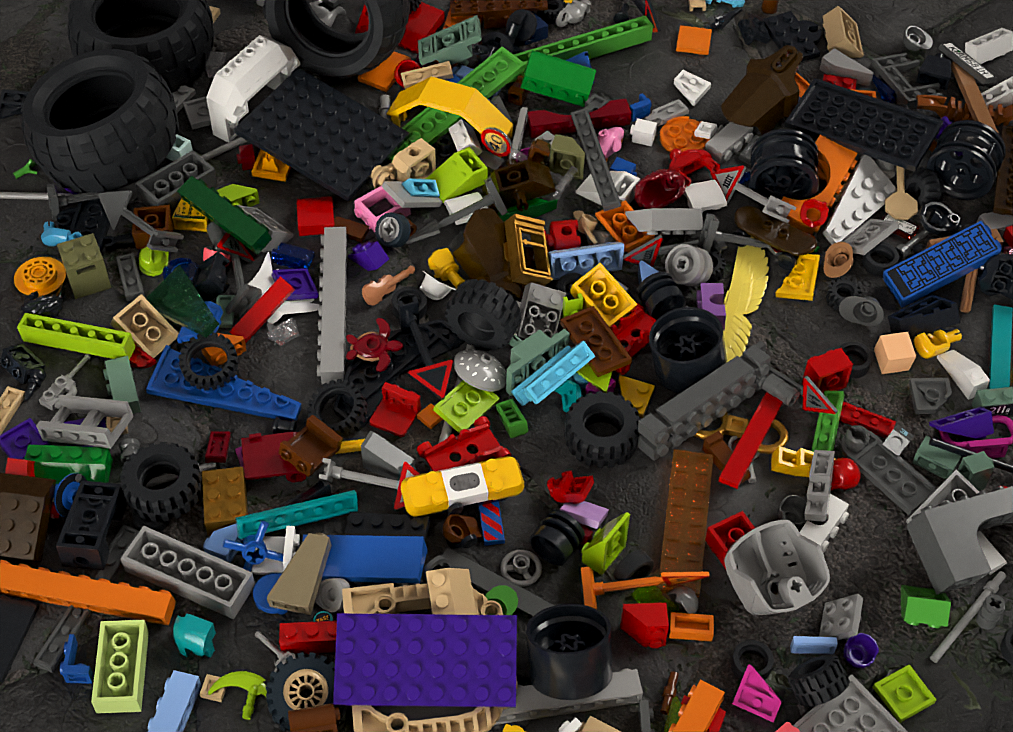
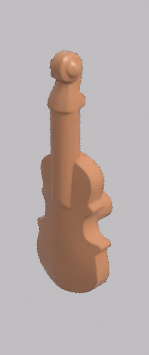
[362,265,415,306]

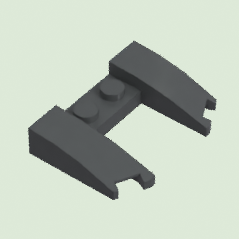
[869,53,942,110]

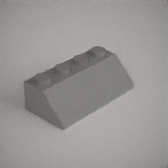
[625,208,703,235]
[906,470,979,543]

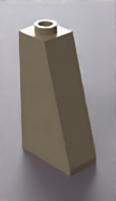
[267,533,332,615]

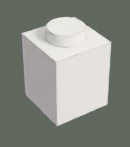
[630,118,657,147]

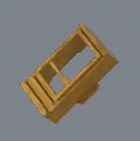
[503,214,553,286]

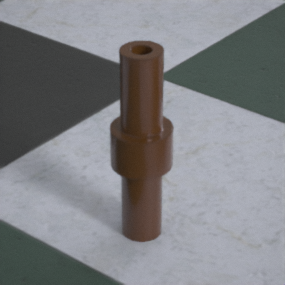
[660,671,679,715]

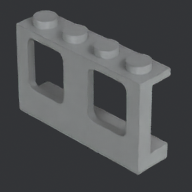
[36,395,134,448]

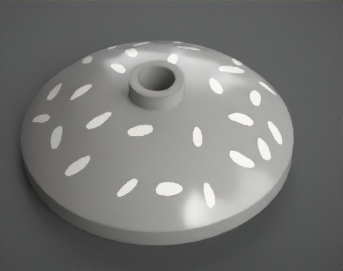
[453,349,506,392]

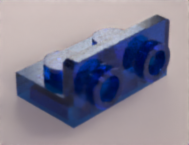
[271,243,315,269]

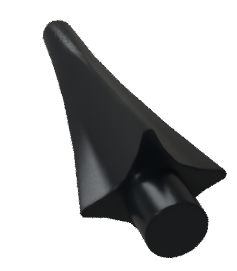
[711,8,742,31]

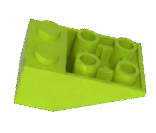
[426,147,488,203]

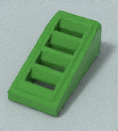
[495,398,528,438]

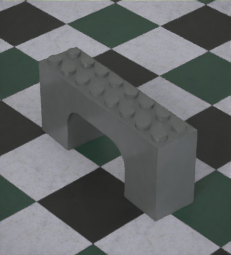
[906,483,1013,595]

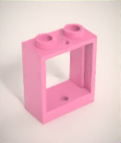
[354,186,411,232]

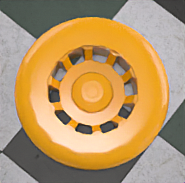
[14,257,66,296]

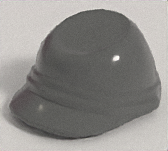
[903,25,933,51]

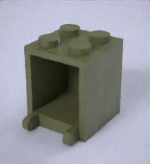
[57,233,111,299]

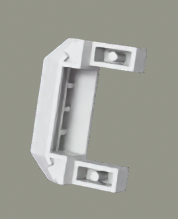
[206,35,300,143]

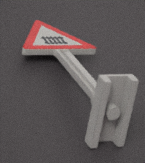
[710,165,797,223]
[319,458,420,510]

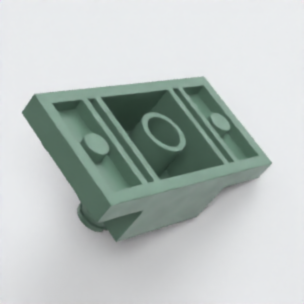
[418,15,482,66]
[506,329,570,396]

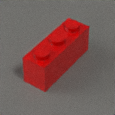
[279,621,337,654]

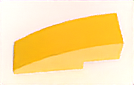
[771,446,835,477]

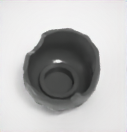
[778,495,807,528]
[667,585,699,614]

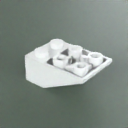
[576,171,640,205]

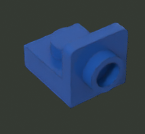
[630,93,652,122]

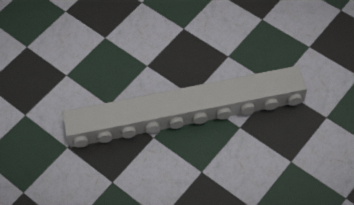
[317,227,347,384]

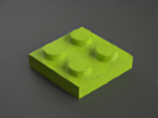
[873,665,937,723]

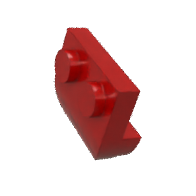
[547,470,594,504]

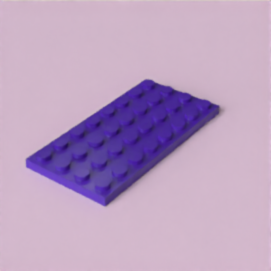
[333,613,517,708]

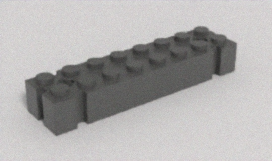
[638,345,771,461]

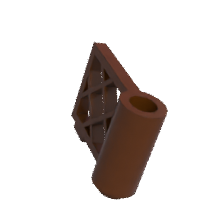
[288,703,340,732]

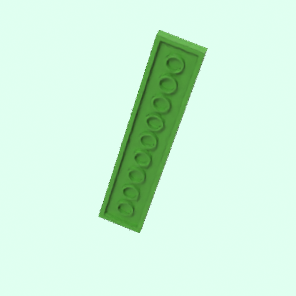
[388,47,526,162]

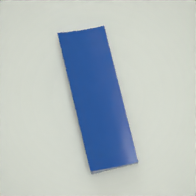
[302,535,428,584]

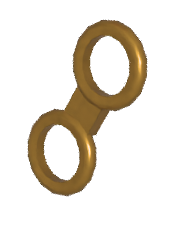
[694,412,788,454]

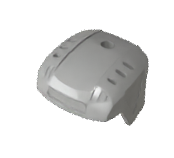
[724,520,830,615]

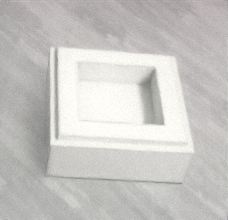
[694,121,718,139]

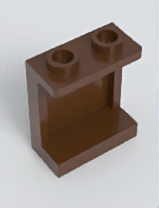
[278,415,343,477]

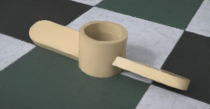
[573,210,598,245]

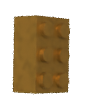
[202,467,248,536]

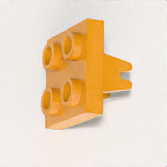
[251,149,291,182]

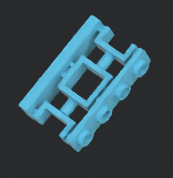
[511,341,595,406]

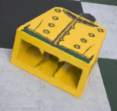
[172,198,209,232]

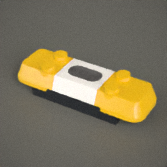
[401,456,524,517]

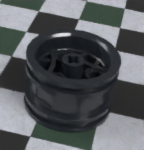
[749,129,818,200]

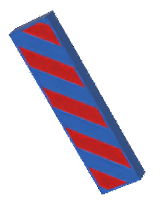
[478,501,505,546]

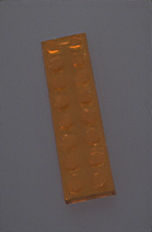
[657,449,713,598]

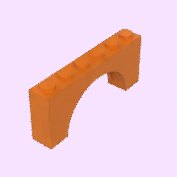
[782,134,858,235]

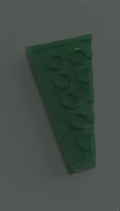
[146,265,219,338]

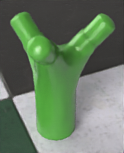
[13,159,37,179]

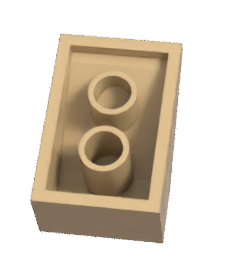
[111,294,179,358]

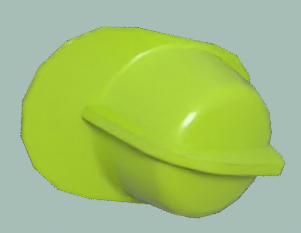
[139,247,169,276]

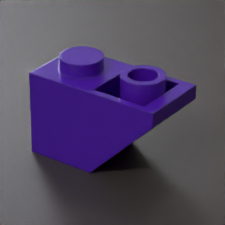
[348,241,389,271]

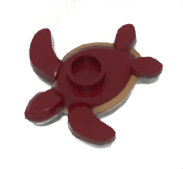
[346,318,403,372]

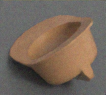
[824,242,854,278]

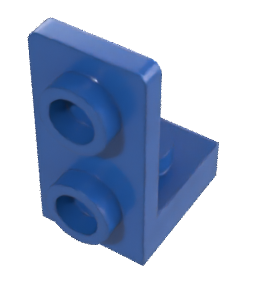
[60,634,94,683]

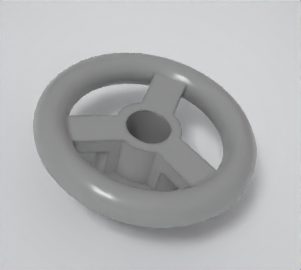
[500,550,542,587]

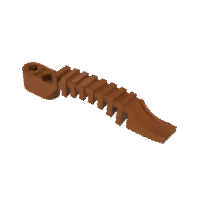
[916,95,1013,126]

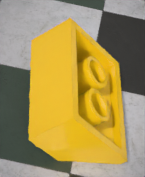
[569,263,637,328]

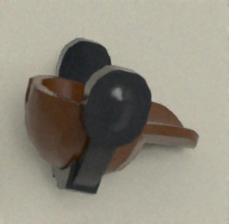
[443,503,482,548]

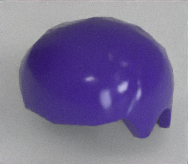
[843,633,879,669]

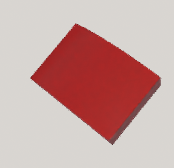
[398,2,445,54]
[297,196,335,236]

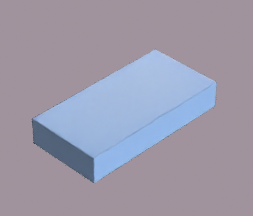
[790,636,838,655]

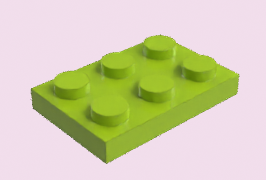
[433,380,500,433]

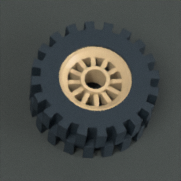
[266,652,344,732]

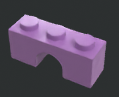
[696,283,726,331]

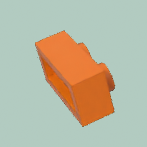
[669,612,714,642]

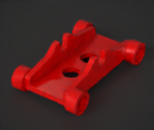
[610,303,656,375]
[416,416,512,471]

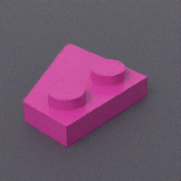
[732,664,782,722]

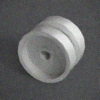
[665,244,713,287]

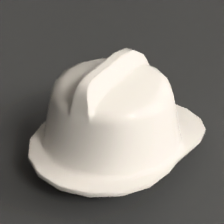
[420,271,456,300]

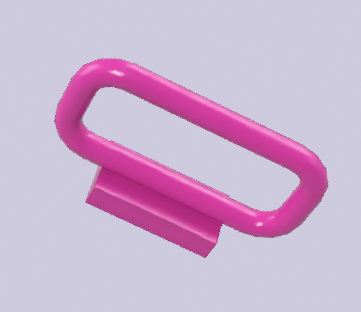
[938,415,1013,458]

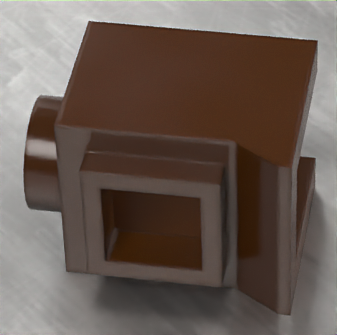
[528,138,550,165]

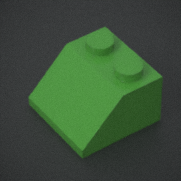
[901,585,951,628]

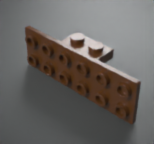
[450,0,548,29]

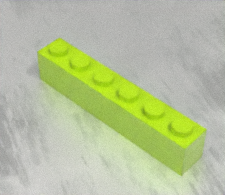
[17,313,136,360]

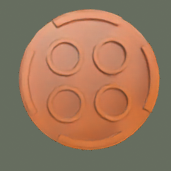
[659,116,710,152]

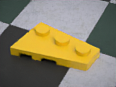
[775,254,820,301]

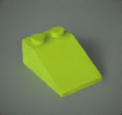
[581,512,630,575]

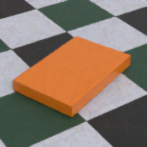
[358,51,411,92]

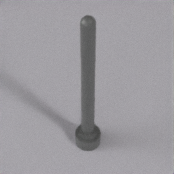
[895,214,944,260]

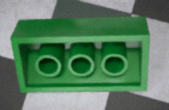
[520,50,596,107]
[24,445,113,484]

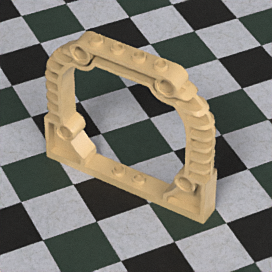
[342,583,518,732]

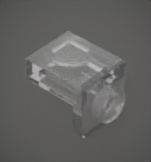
[267,318,299,346]

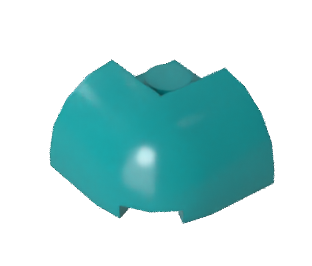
[173,614,216,658]

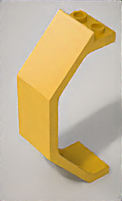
[386,76,513,158]

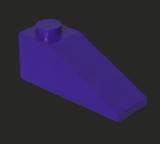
[929,406,994,439]

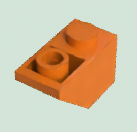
[201,333,247,366]

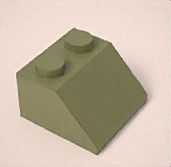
[549,134,585,180]

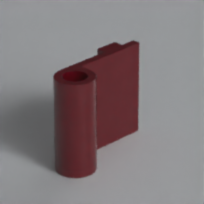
[241,432,307,483]

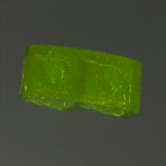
[632,586,679,621]

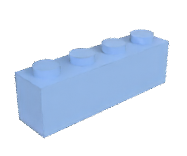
[148,670,202,732]

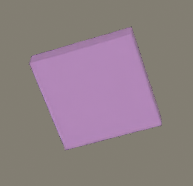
[560,501,609,529]

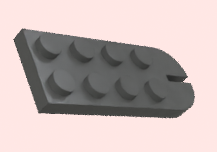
[840,425,937,516]

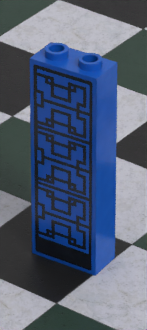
[883,221,1002,308]

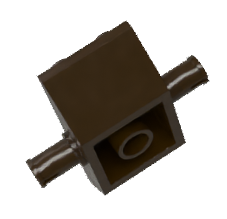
[482,159,556,211]

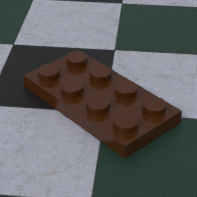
[560,306,632,377]

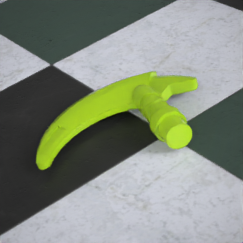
[208,671,267,720]

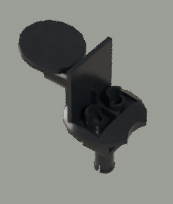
[472,9,537,65]
[977,252,1013,300]

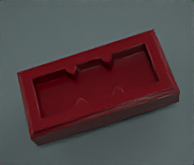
[205,431,231,463]

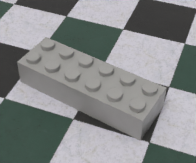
[121,526,255,619]

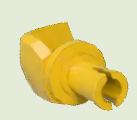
[428,248,465,289]
[913,329,962,359]

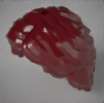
[634,169,685,209]

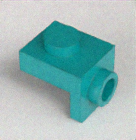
[554,379,582,413]

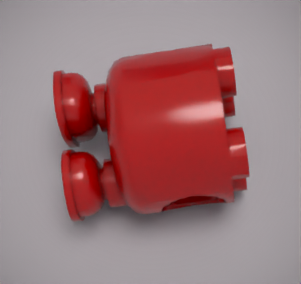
[544,219,581,252]

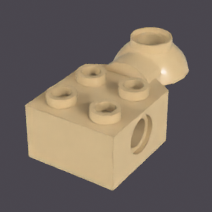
[371,138,436,189]

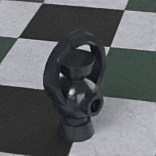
[918,202,972,235]

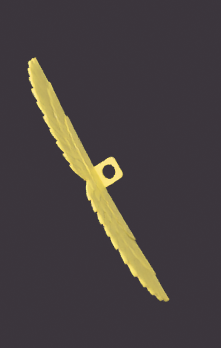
[723,236,769,362]

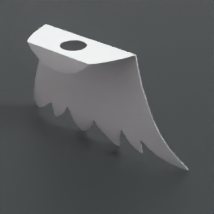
[248,252,319,324]

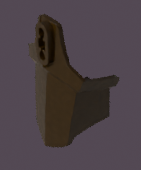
[721,45,803,135]
[452,208,536,300]

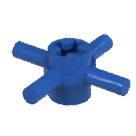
[223,521,284,572]

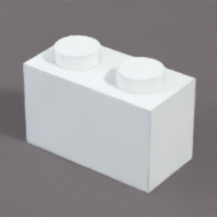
[449,119,483,156]

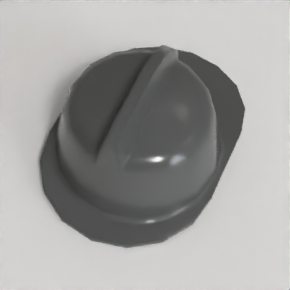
[839,296,884,327]

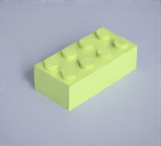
[91,620,149,713]

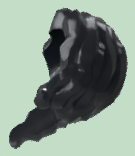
[21,284,66,318]

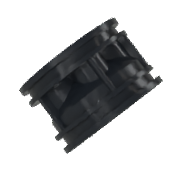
[926,120,1006,200]

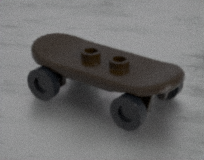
[732,206,817,270]

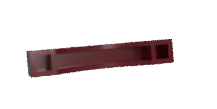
[527,99,631,138]

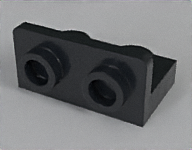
[0,344,45,385]

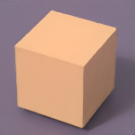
[874,332,916,374]

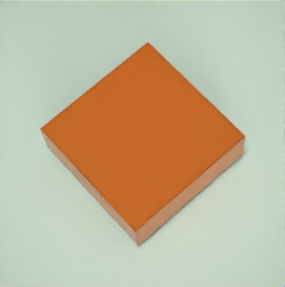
[417,403,443,429]

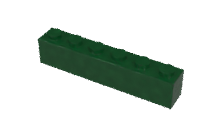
[177,176,272,255]

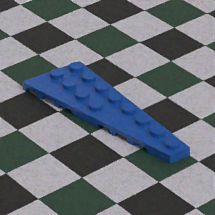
[146,345,302,422]

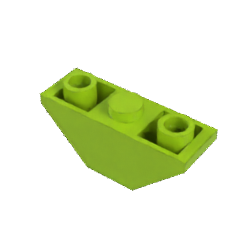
[209,184,260,222]

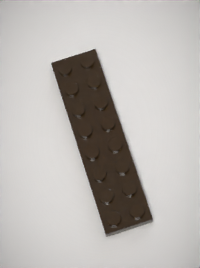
[993,125,1013,215]

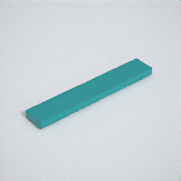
[988,304,1013,389]
[236,490,358,539]

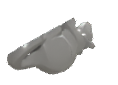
[556,0,591,27]

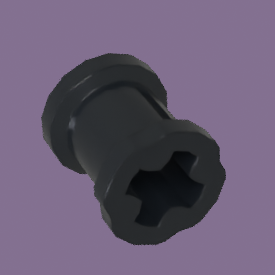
[437,135,453,158]
[273,417,297,434]

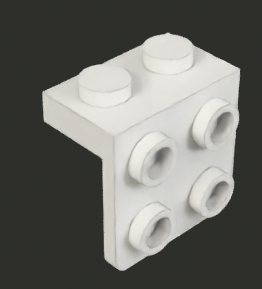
[252,526,300,575]

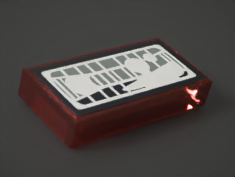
[881,213,920,240]

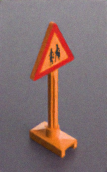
[581,567,709,609]

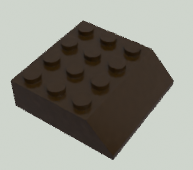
[0,473,56,562]

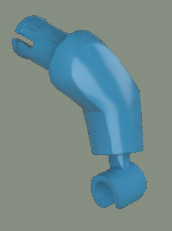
[41,221,82,247]

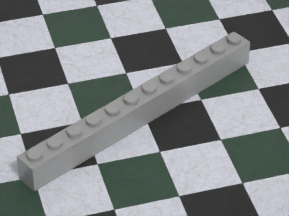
[375,668,643,730]

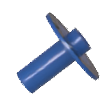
[53,473,87,518]

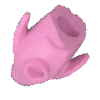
[597,127,624,162]

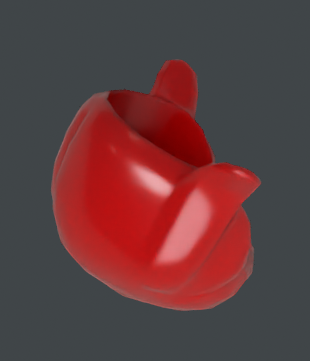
[831,457,861,491]

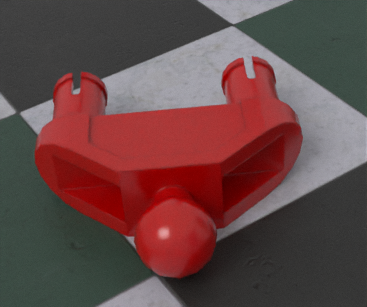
[669,148,720,188]

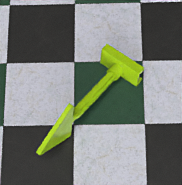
[562,293,613,393]

